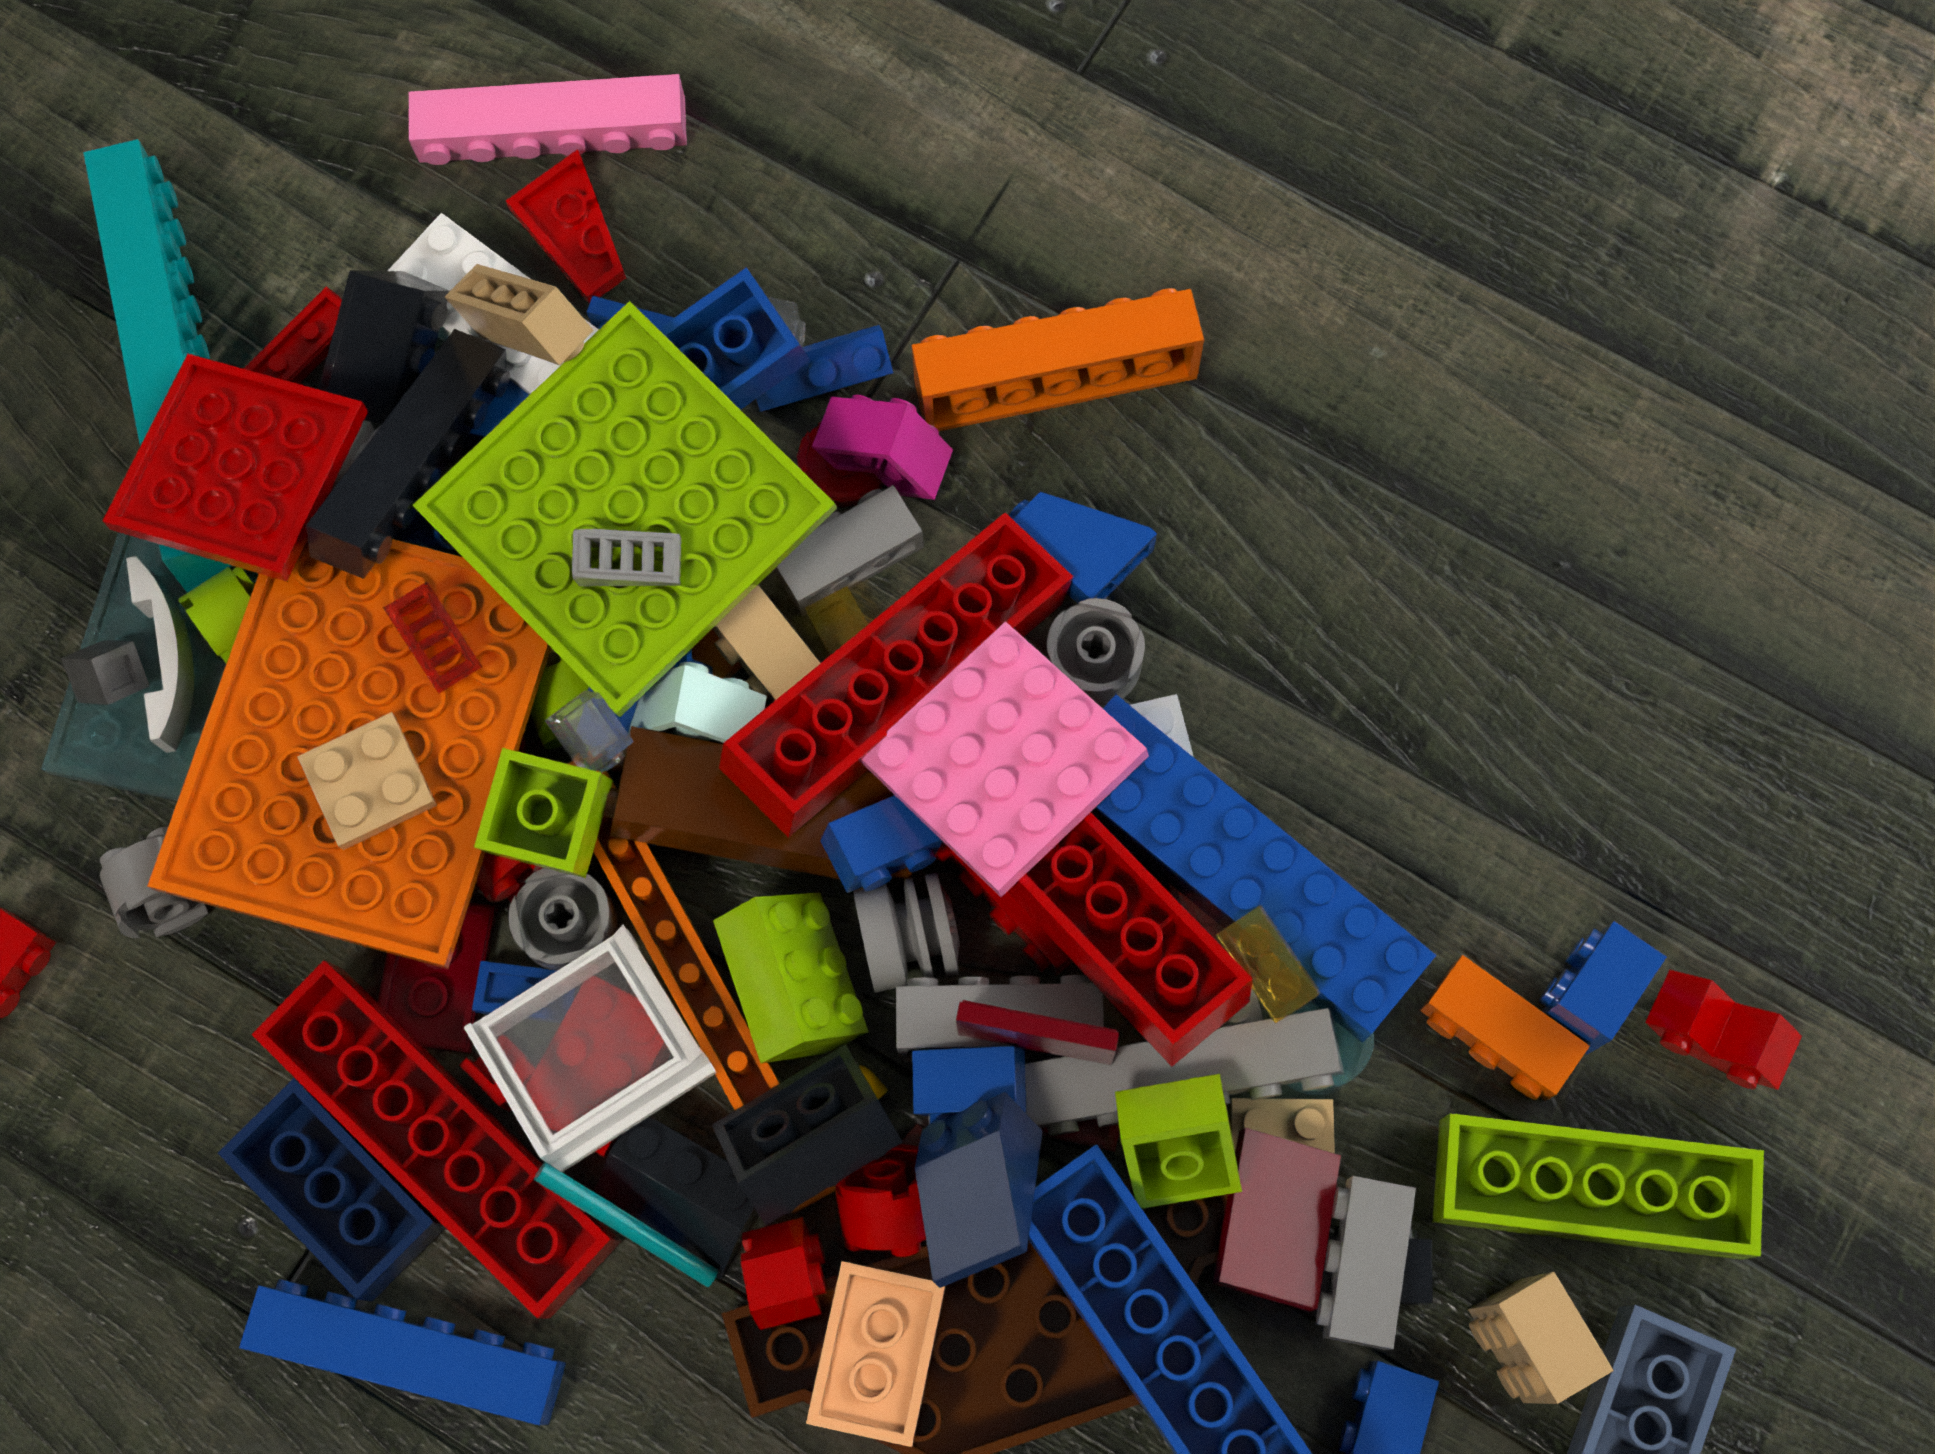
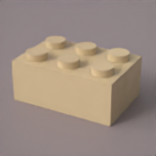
[1468,1272,1614,1404]

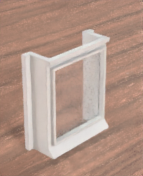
[464,925,717,1172]

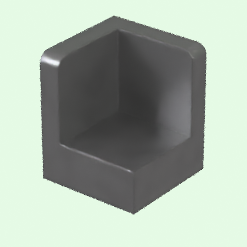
[61,640,149,705]

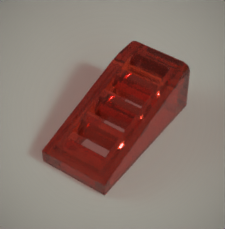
[383,582,482,694]

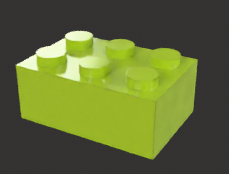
[713,893,868,1063]

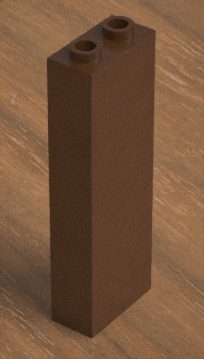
[603,726,912,891]

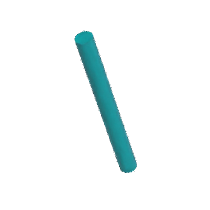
[534,1162,718,1287]

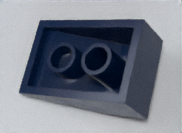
[915,1092,1043,1288]

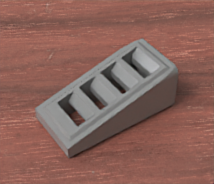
[572,529,681,586]

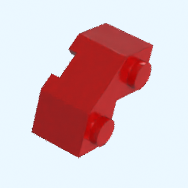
[1645,969,1802,1090]
[741,1217,827,1330]

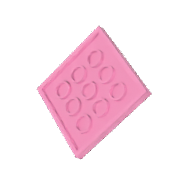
[862,621,1149,897]

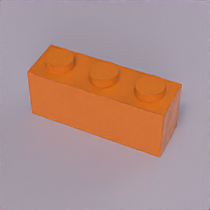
[1420,955,1590,1101]

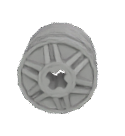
[853,872,960,993]

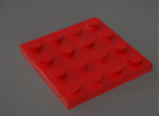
[102,354,368,582]

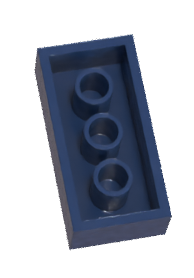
[218,1078,445,1302]

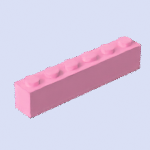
[409,74,687,165]

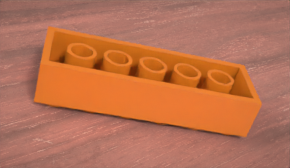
[911,288,1204,431]

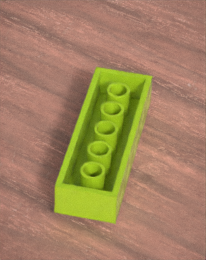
[1433,1113,1764,1260]

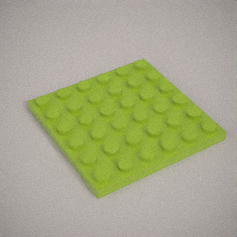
[413,301,837,717]

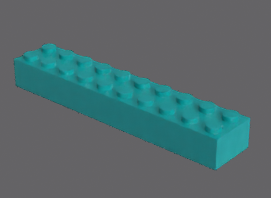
[83,139,247,593]

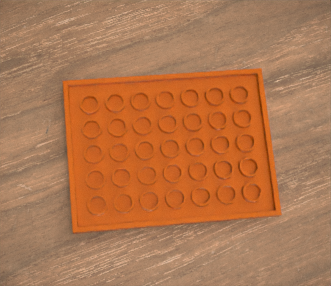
[147,539,551,969]

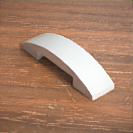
[126,556,194,753]

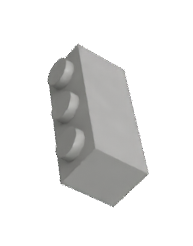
[774,485,924,616]
[1316,1176,1416,1350]

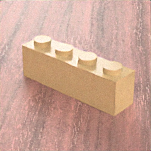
[445,264,594,365]
[712,585,820,703]

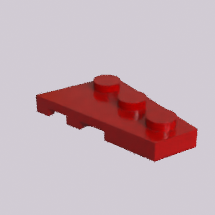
[506,149,626,304]

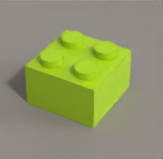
[474,748,613,878]
[1115,1074,1242,1209]

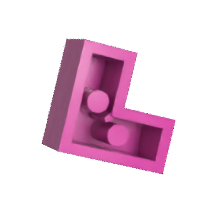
[812,395,953,500]

